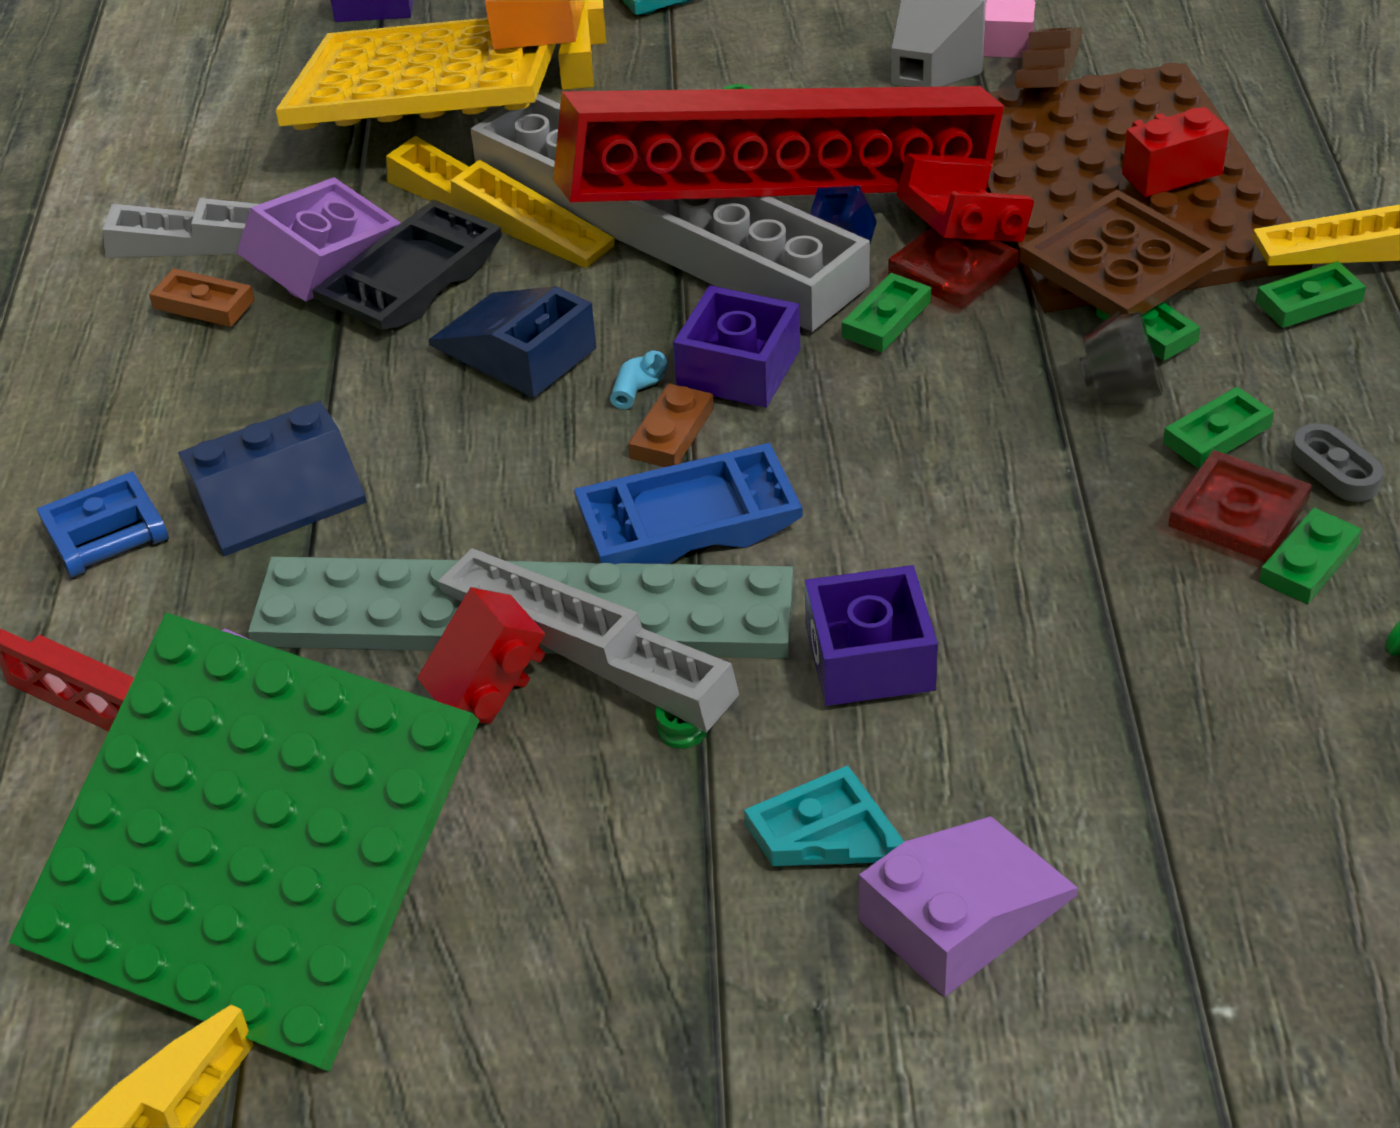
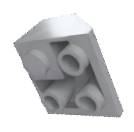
[891,0,986,87]

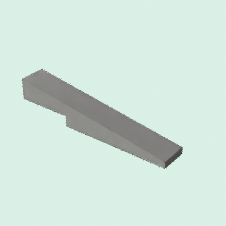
[103,198,259,258]
[438,548,739,733]

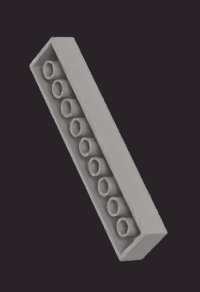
[471,94,870,332]

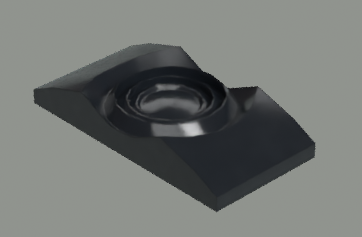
[312,199,502,329]

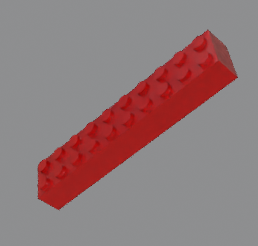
[553,86,1004,203]

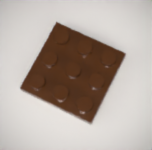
[1020,190,1224,325]

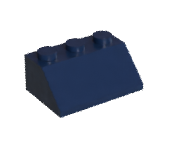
[178,401,367,556]

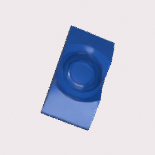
[574,443,803,565]

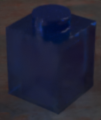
[810,185,877,244]

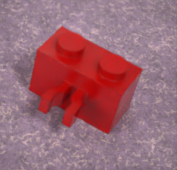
[1122,106,1229,197]
[417,587,545,724]

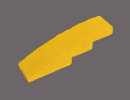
[71,1005,254,1128]

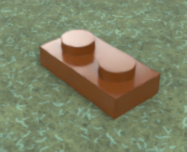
[149,268,255,327]
[628,383,714,467]

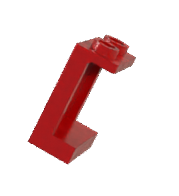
[896,153,1034,242]

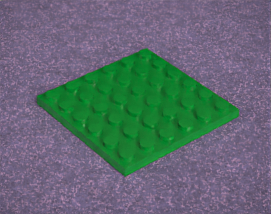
[9,612,480,1072]

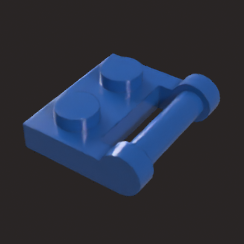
[36,471,169,578]

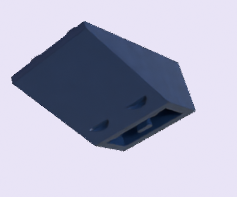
[428,286,597,398]

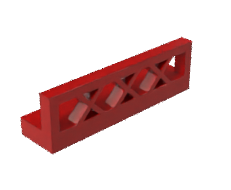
[0,629,134,732]

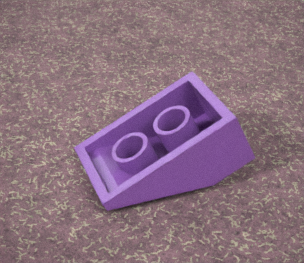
[237,177,401,302]
[859,816,1078,998]

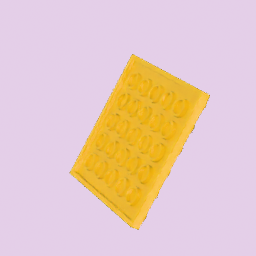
[276,18,556,130]

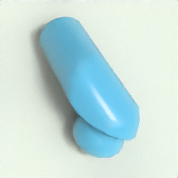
[610,350,668,410]

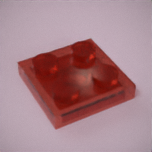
[888,227,1019,309]
[1168,450,1312,562]

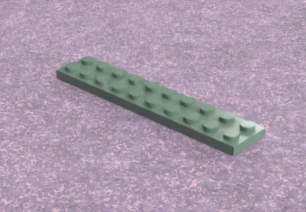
[248,557,794,659]

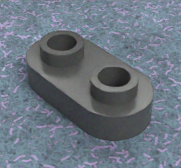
[1291,423,1384,502]

